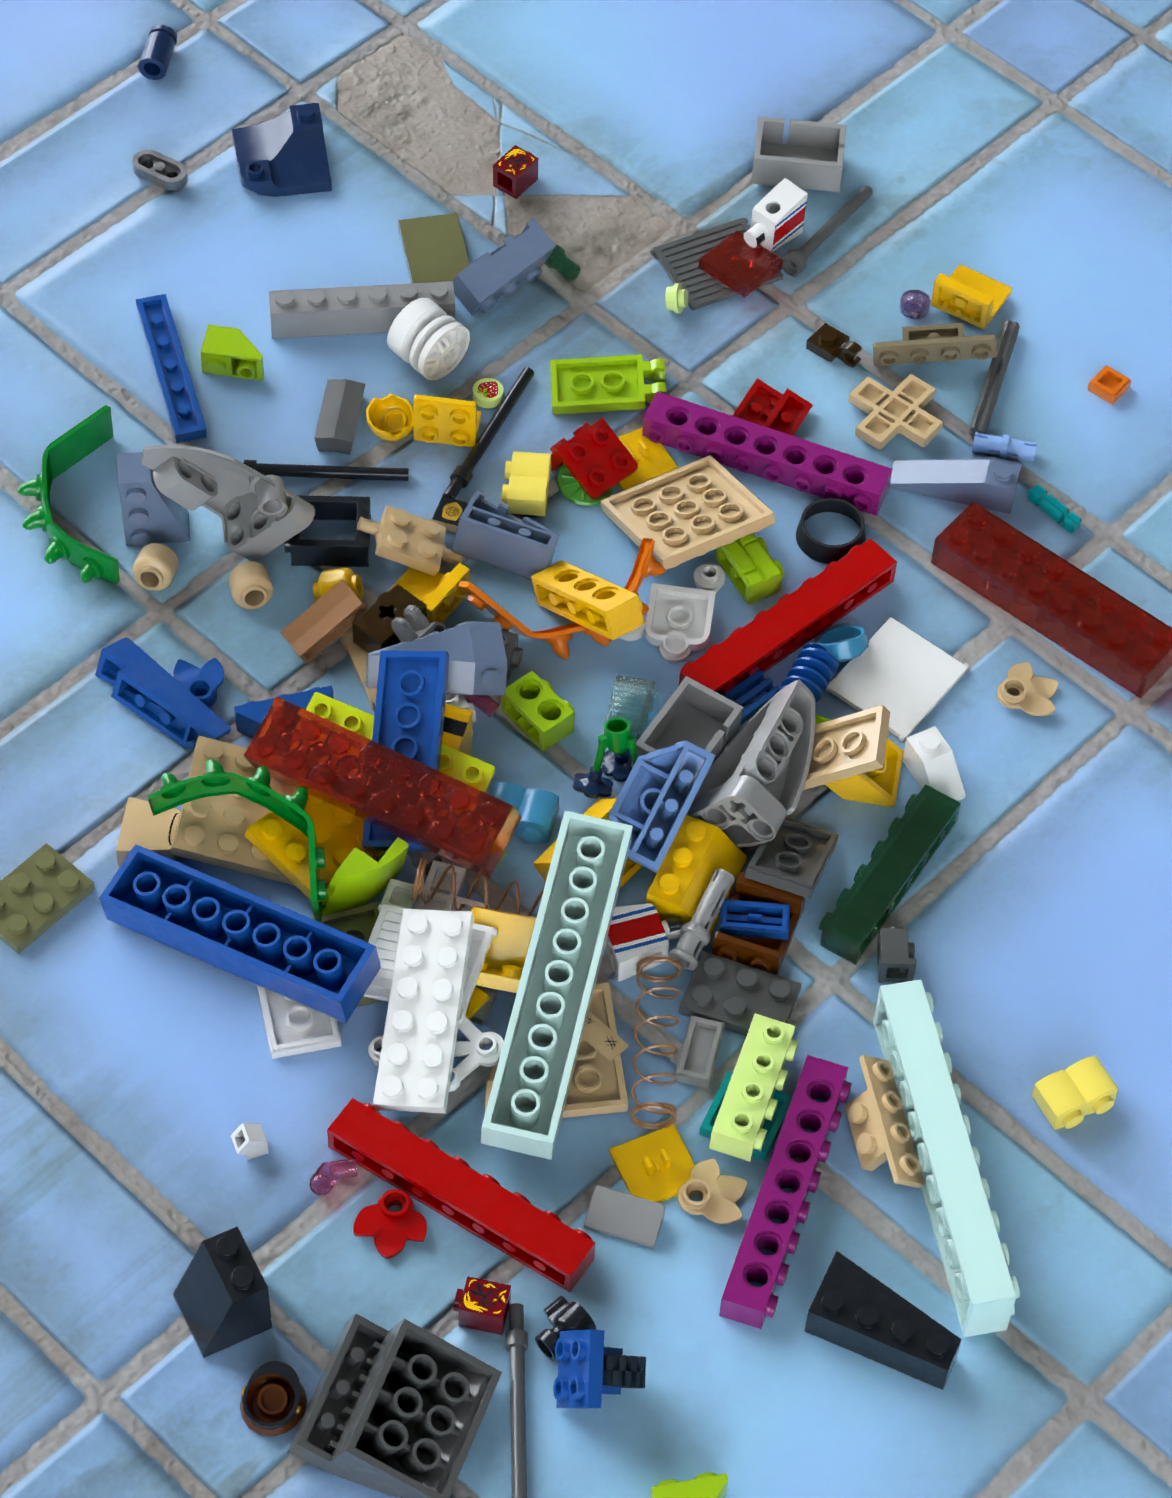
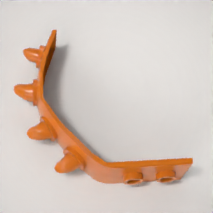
[458,538,667,659]

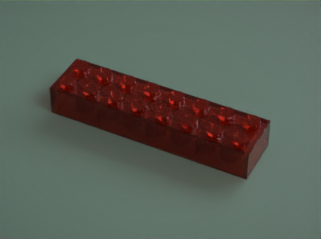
[931,501,1172,699]
[244,696,522,879]

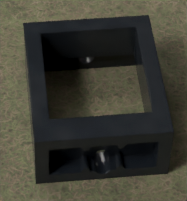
[284,495,371,567]

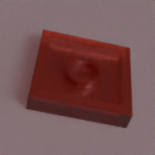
[698,230,784,298]

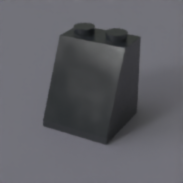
[173,1226,272,1358]

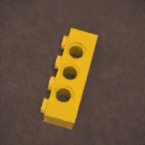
[531,560,644,640]

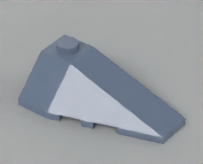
[890,457,1022,514]
[366,621,507,695]

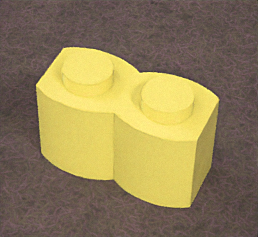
[501,451,551,516]
[1032,1055,1118,1130]

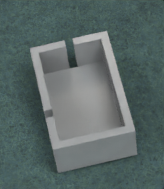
[751,116,847,192]
[631,676,744,768]

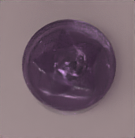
[899,290,931,319]

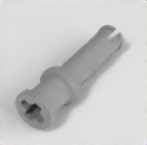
[668,869,735,970]

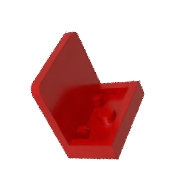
[550,417,638,499]

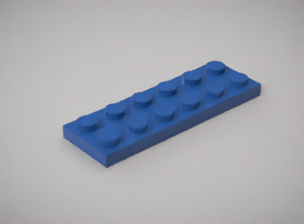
[362,650,450,852]

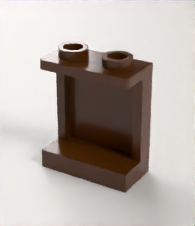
[711,871,805,975]

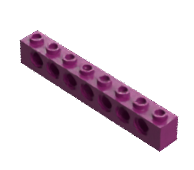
[642,391,893,516]
[719,1055,852,1329]

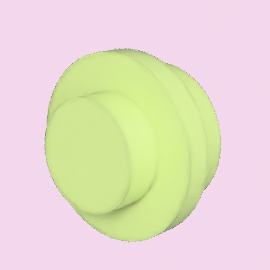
[665,283,688,314]

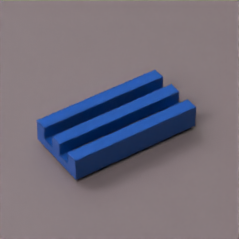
[723,669,780,726]
[719,899,790,940]

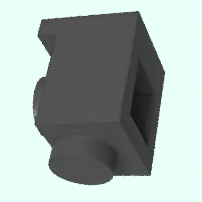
[877,926,916,983]

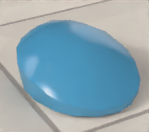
[814,623,868,662]

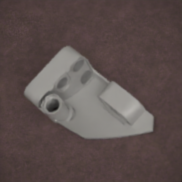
[141,445,315,561]

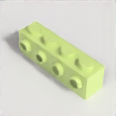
[709,1013,799,1162]

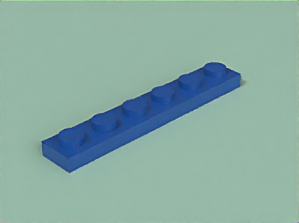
[135,294,207,443]

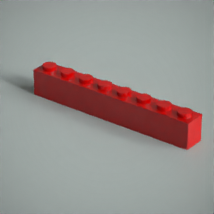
[679,538,897,696]
[327,1098,596,1292]

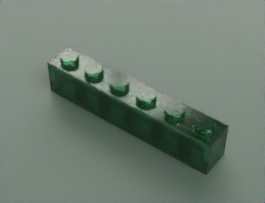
[819,784,961,965]

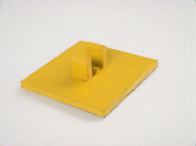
[618,427,679,491]
[609,1124,695,1203]

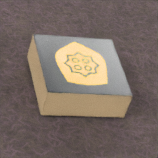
[432,496,468,533]

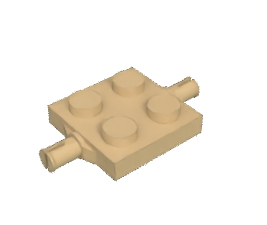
[357,505,463,576]

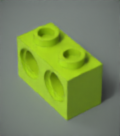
[501,671,575,752]

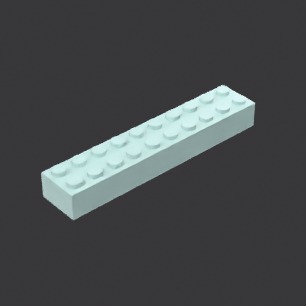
[481,811,633,1160]
[873,979,1020,1337]

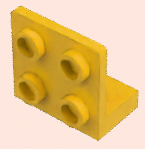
[931,265,1012,330]
[413,394,481,447]
[388,563,470,623]
[471,906,536,993]

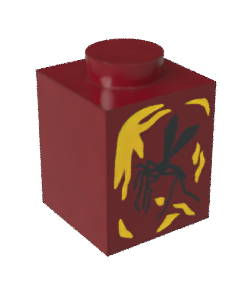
[493,145,539,199]
[453,1276,511,1335]

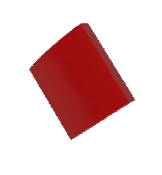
[732,378,813,436]

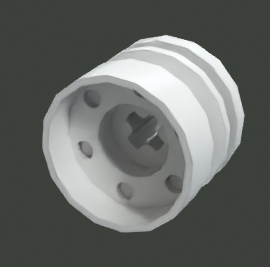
[387,298,470,381]

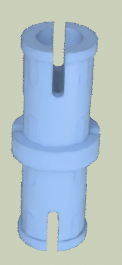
[972,432,1037,462]

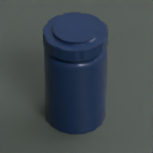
[138,25,177,80]

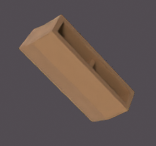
[280,579,368,664]

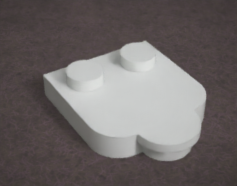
[645,583,716,663]

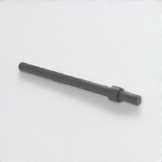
[505,1303,528,1498]

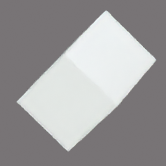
[231,1123,269,1160]

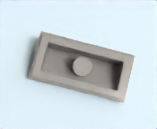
[584,1185,665,1249]

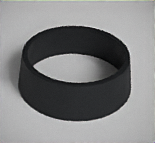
[796,498,866,564]

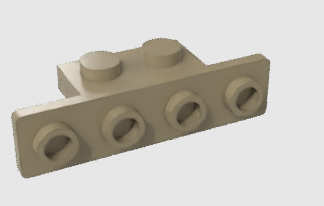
[873,323,997,366]

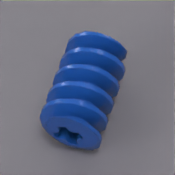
[776,642,839,708]

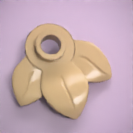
[996,662,1058,716]
[678,1158,747,1224]

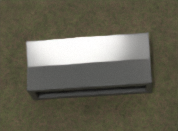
[314,379,365,455]

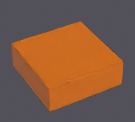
[1087,365,1131,405]

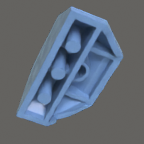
[608,740,716,873]

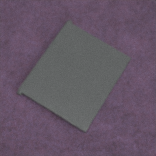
[650,218,783,311]

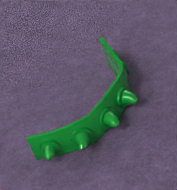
[17,405,120,584]
[148,759,327,922]

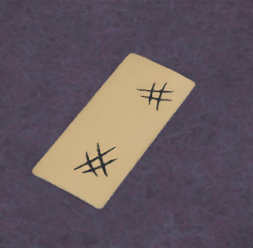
[582,1011,629,1062]

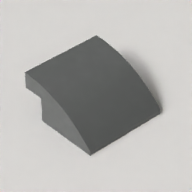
[287,1314,502,1498]

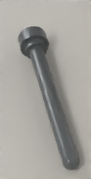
[780,186,873,277]

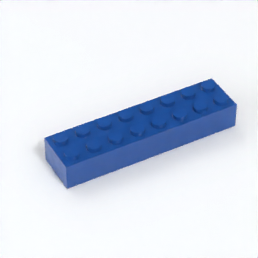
[99,844,381,1023]

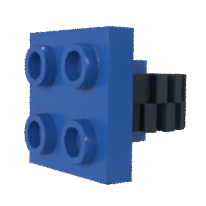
[553,1329,646,1409]

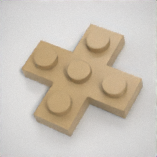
[848,374,943,451]

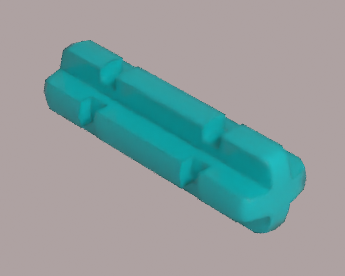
[1027,485,1082,533]

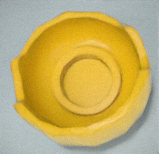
[366,393,414,441]

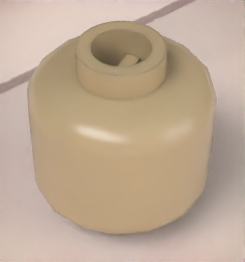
[132,543,179,591]
[228,561,273,609]

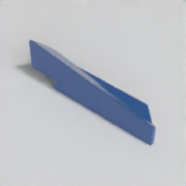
[95,638,231,749]

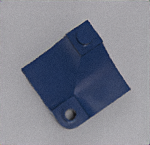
[232,103,332,197]

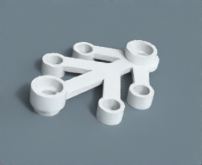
[368,1013,504,1092]

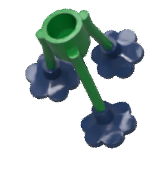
[573,717,639,799]

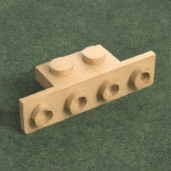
[845,1055,925,1188]

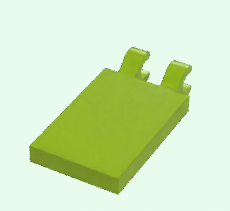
[550,354,667,415]

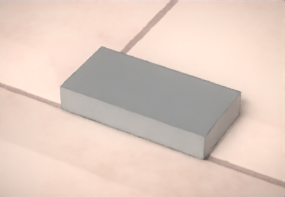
[675,1015,725,1089]

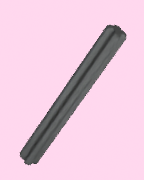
[969,320,1020,437]

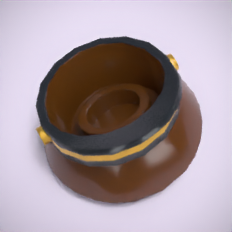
[240,1361,307,1437]

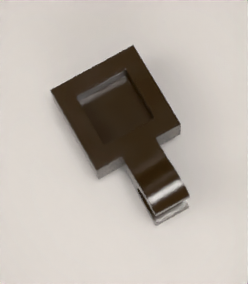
[806,323,862,368]

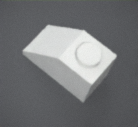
[902,726,966,810]

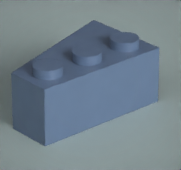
[453,217,556,315]
[117,452,190,546]
[451,490,559,580]

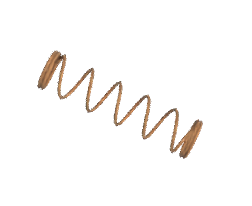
[411,857,544,917]
[630,955,681,1130]

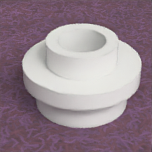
[693,563,726,592]

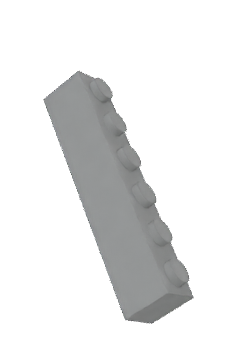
[269,281,455,339]

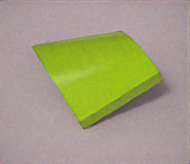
[312,837,409,918]

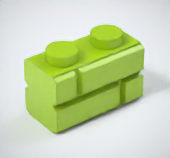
[715,533,784,605]

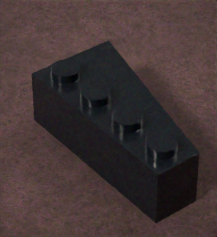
[805,1250,962,1390]

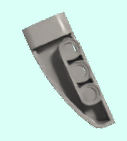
[686,679,815,847]

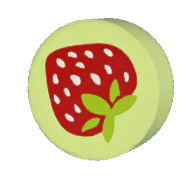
[473,378,504,409]

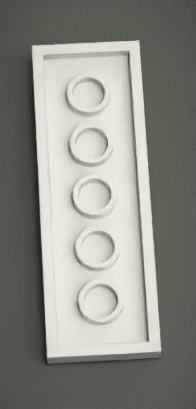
[373,908,474,1114]

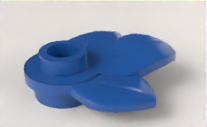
[173,658,224,708]

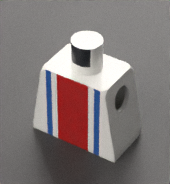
[744,178,808,251]
[605,903,682,982]

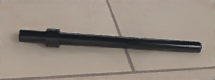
[442,367,534,499]
[244,460,409,481]

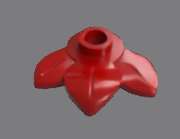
[353,1189,427,1259]

